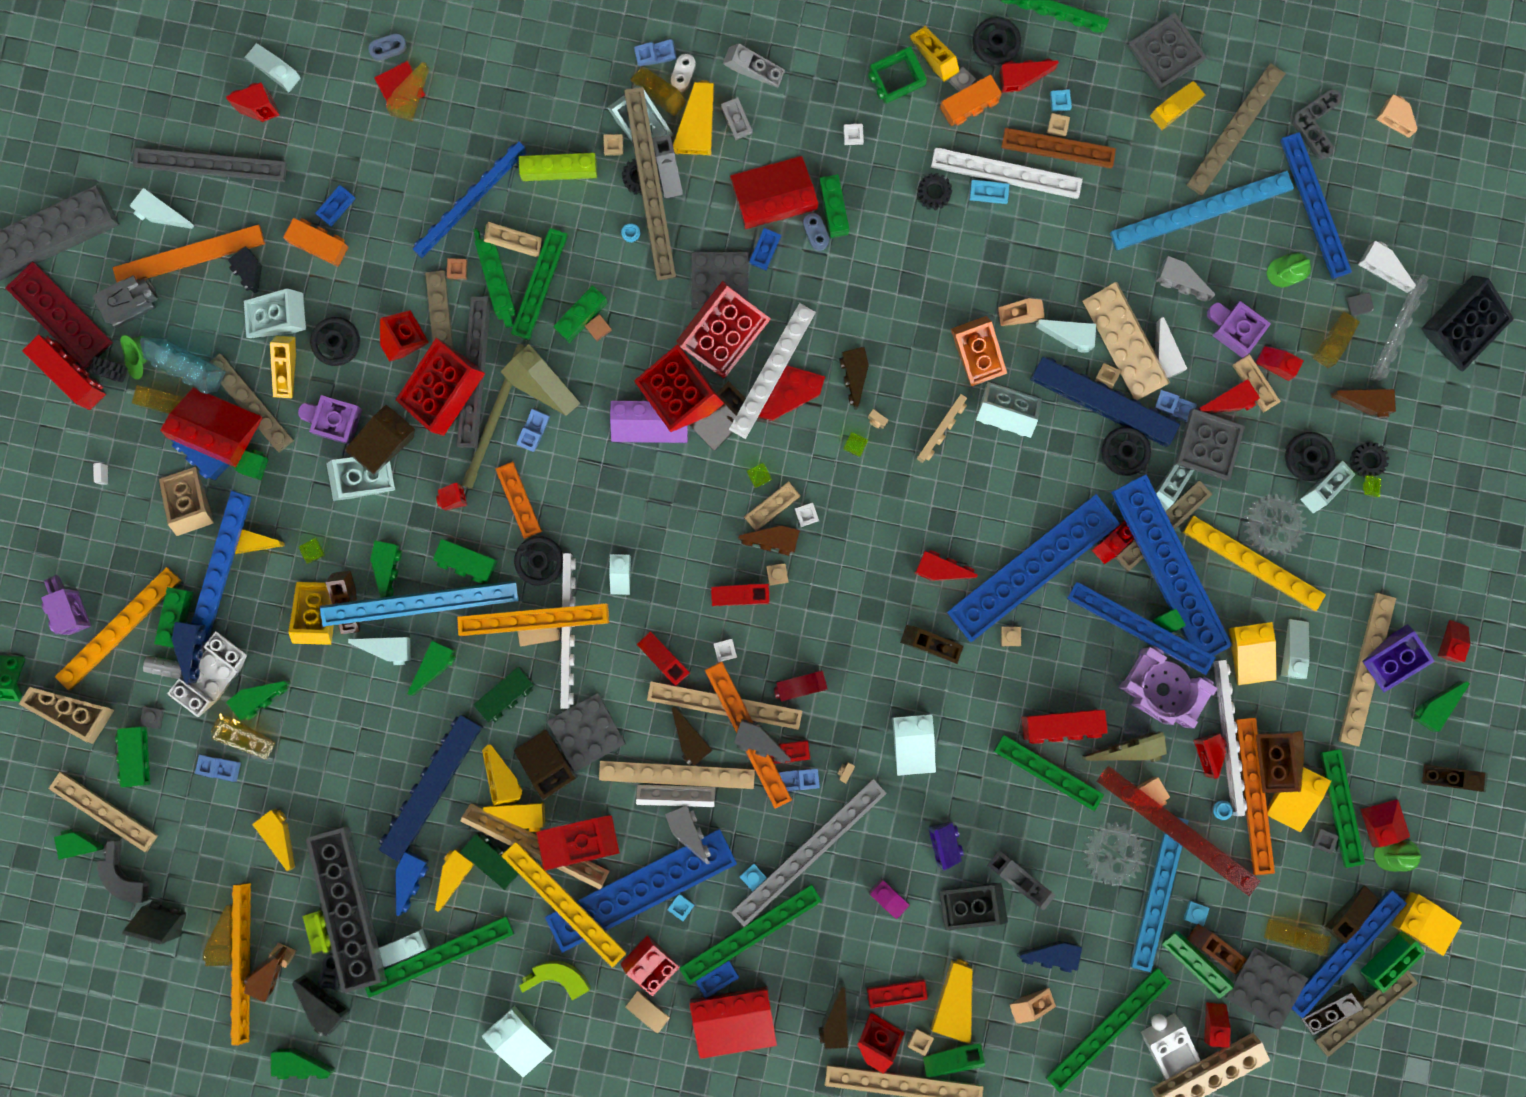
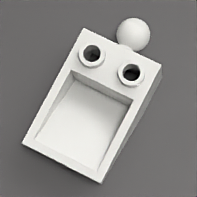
[1141,1013,1200,1080]

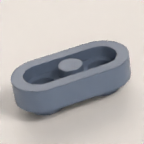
[369,34,407,61]
[803,213,829,251]

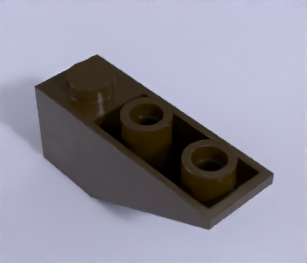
[839,347,869,410]
[1422,765,1488,792]
[1324,885,1379,944]
[1301,983,1365,1035]

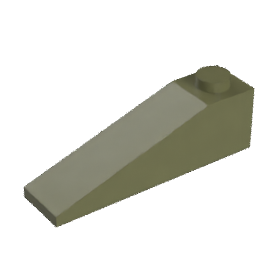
[501,344,580,416]
[1082,731,1167,762]

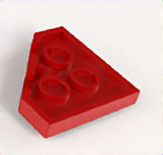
[758,365,825,421]

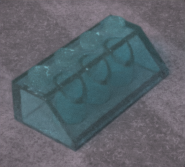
[140,338,226,394]

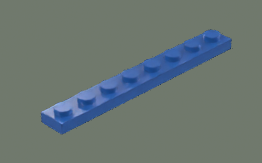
[1280,132,1352,280]
[413,142,527,259]
[192,490,252,642]
[1067,582,1216,675]
[1292,889,1407,1019]

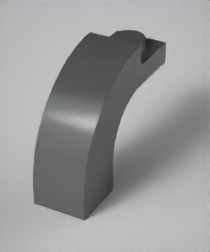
[97,840,149,903]
[987,851,1056,911]

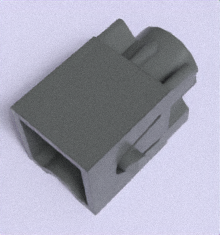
[92,275,158,328]

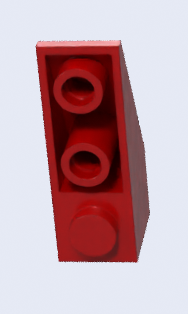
[1000,59,1059,93]
[1092,520,1134,565]
[914,550,978,581]
[711,584,769,606]
[637,631,690,686]

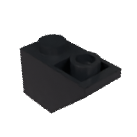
[228,246,262,294]

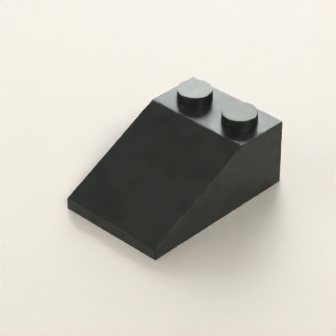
[939,883,1008,930]
[122,902,186,945]
[292,975,350,1037]

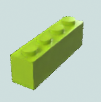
[519,153,597,181]

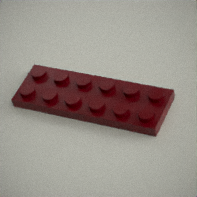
[5,262,114,369]

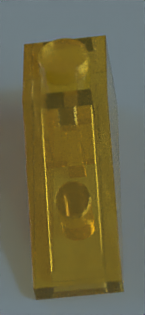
[386,62,429,122]
[630,66,687,116]
[1313,311,1360,368]
[132,385,184,414]
[211,714,275,760]
[203,904,233,966]
[1264,919,1331,956]

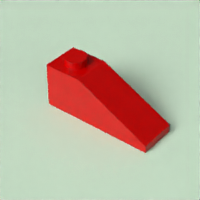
[1197,379,1260,413]

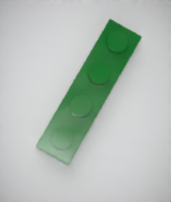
[1162,930,1234,999]

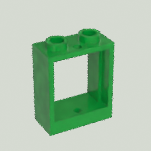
[868,46,927,104]

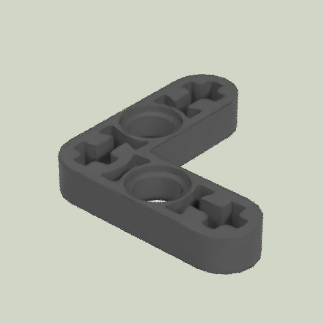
[1292,90,1342,160]

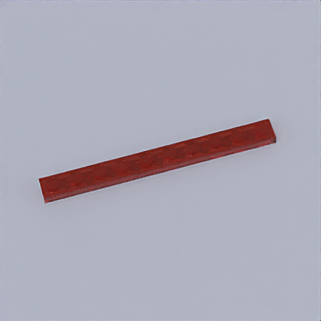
[1097,766,1261,896]

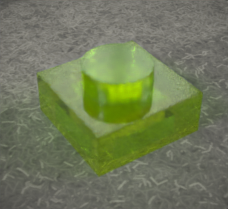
[843,432,868,458]
[746,463,772,489]
[1363,476,1381,498]
[298,538,326,564]

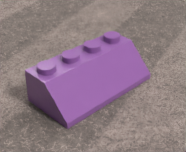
[610,401,688,443]

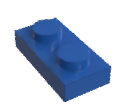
[315,185,356,227]
[749,228,781,271]
[695,960,739,998]

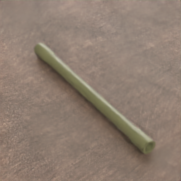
[461,344,525,489]

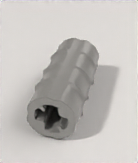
[143,655,183,679]

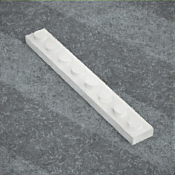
[931,147,1083,199]
[729,303,816,439]
[561,553,576,709]
[1213,660,1247,816]

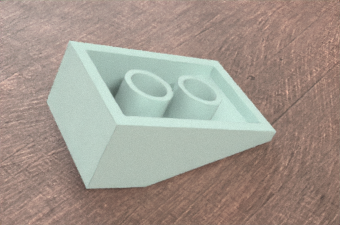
[607,86,673,143]
[244,288,306,338]
[326,457,395,501]
[892,714,936,776]
[482,1006,553,1077]

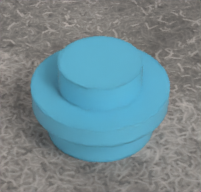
[621,223,640,242]
[1213,800,1233,820]

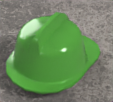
[1267,252,1311,288]
[120,335,150,380]
[1374,840,1421,871]

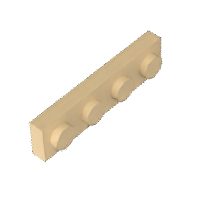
[917,394,967,463]

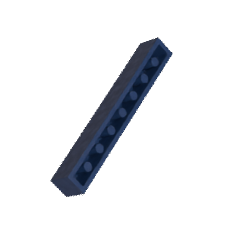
[1030,356,1180,447]
[379,715,483,862]

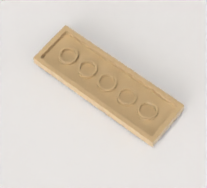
[1083,282,1170,400]

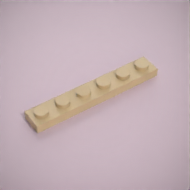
[48,772,158,852]

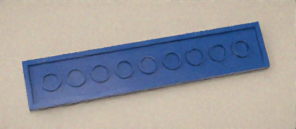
[1111,474,1232,656]
[946,494,1120,643]
[545,829,737,952]

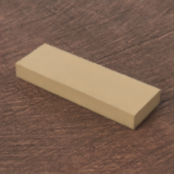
[484,222,542,257]
[1232,354,1281,413]
[744,481,801,531]

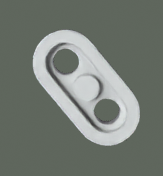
[671,54,695,92]

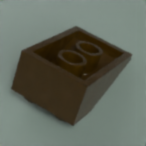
[345,404,415,475]
[819,981,849,1049]

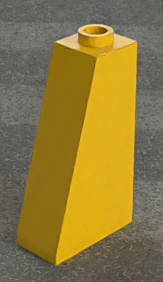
[673,80,714,155]
[930,959,972,1044]

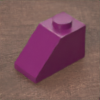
[868,878,910,919]

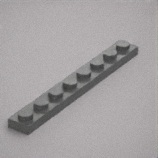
[133,148,287,182]
[457,297,491,448]

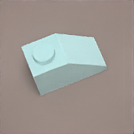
[609,554,631,595]

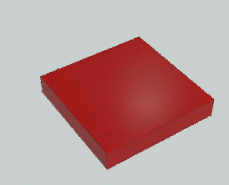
[374,61,425,112]

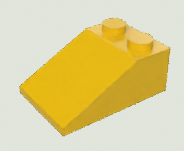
[288,582,334,645]
[1228,622,1276,685]
[1267,767,1331,832]
[1391,892,1462,956]

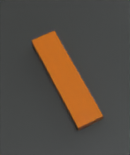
[495,462,542,539]

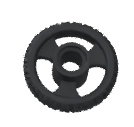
[972,17,1021,66]
[310,317,360,366]
[1101,426,1151,476]
[1285,432,1335,481]
[514,536,563,586]

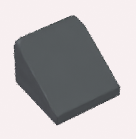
[1347,292,1374,317]

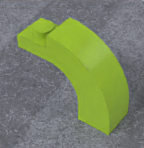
[519,961,591,1000]

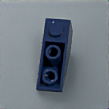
[172,622,206,683]
[1017,941,1082,973]

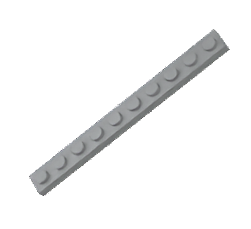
[731,779,887,927]

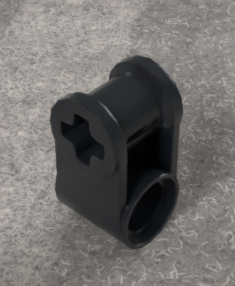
[318,952,340,992]

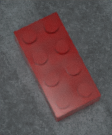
[22,334,106,410]
[1021,709,1108,744]

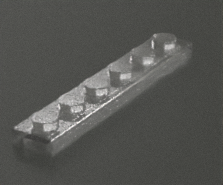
[1370,274,1429,382]

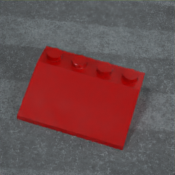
[730,156,818,230]
[676,281,771,379]
[396,338,485,436]
[634,344,724,432]
[160,387,263,467]
[690,986,777,1059]

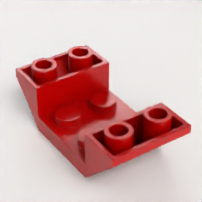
[536,815,620,871]

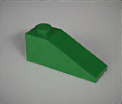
[407,641,456,696]
[1413,681,1470,732]

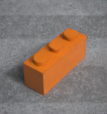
[940,75,1002,126]
[283,218,348,267]

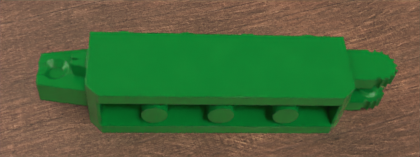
[473,225,516,328]

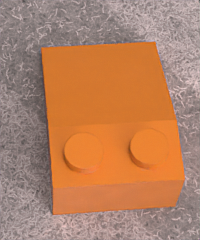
[951,316,1007,386]

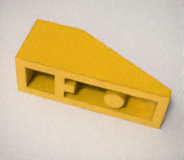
[910,26,960,82]
[1150,81,1205,130]
[270,336,296,398]
[235,529,285,554]
[482,744,522,806]
[483,803,545,832]
[252,809,295,871]
[435,848,474,912]

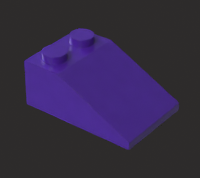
[1362,624,1435,693]
[928,822,964,870]

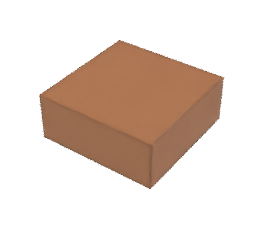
[447,259,468,280]
[585,314,612,342]

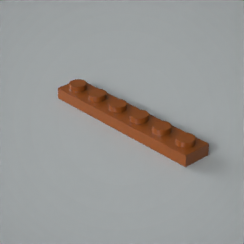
[1001,128,1116,169]

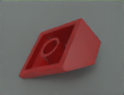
[380,310,429,362]
[1193,733,1227,779]
[1360,799,1410,848]
[857,1013,905,1074]

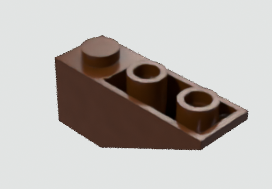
[738,526,800,556]

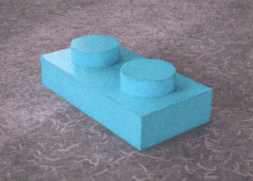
[969,180,1010,204]

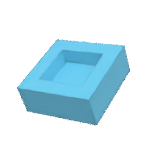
[1050,89,1072,112]
[740,863,767,891]
[667,893,695,921]
[1183,901,1210,927]

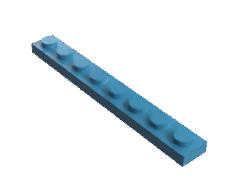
[1130,815,1189,972]

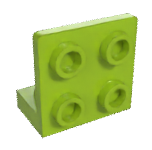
[302,910,332,954]

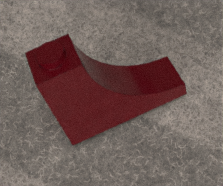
[773,670,828,701]

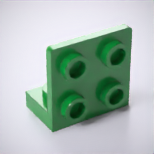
[0,655,25,702]

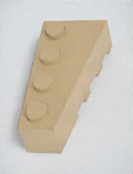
[19,687,114,744]

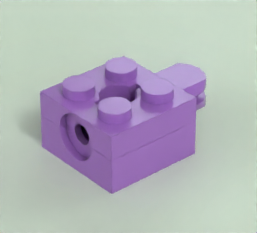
[1207,301,1271,358]
[298,395,363,445]
[41,575,91,635]

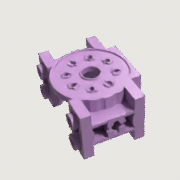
[1118,646,1218,728]

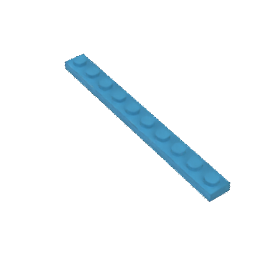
[1110,171,1294,251]
[320,580,518,626]

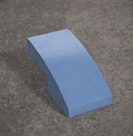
[634,39,677,66]
[1155,390,1197,422]
[516,408,551,452]
[195,755,241,782]
[779,769,820,791]

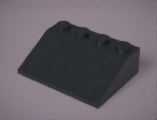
[1421,275,1514,372]

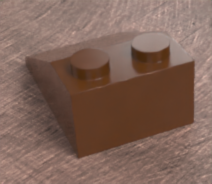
[1256,730,1305,793]

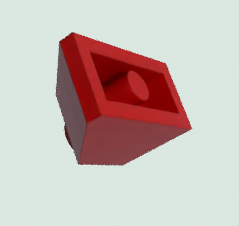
[1255,346,1304,381]
[436,483,467,511]
[1438,620,1471,663]
[1204,1002,1231,1048]

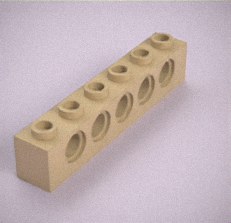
[1150,1033,1270,1097]

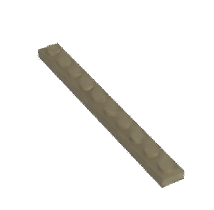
[624,87,676,281]

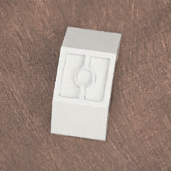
[167,631,247,717]

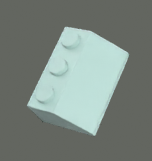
[976,382,1042,438]

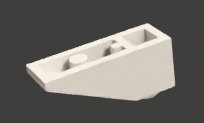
[1358,241,1416,293]
[1155,317,1187,378]

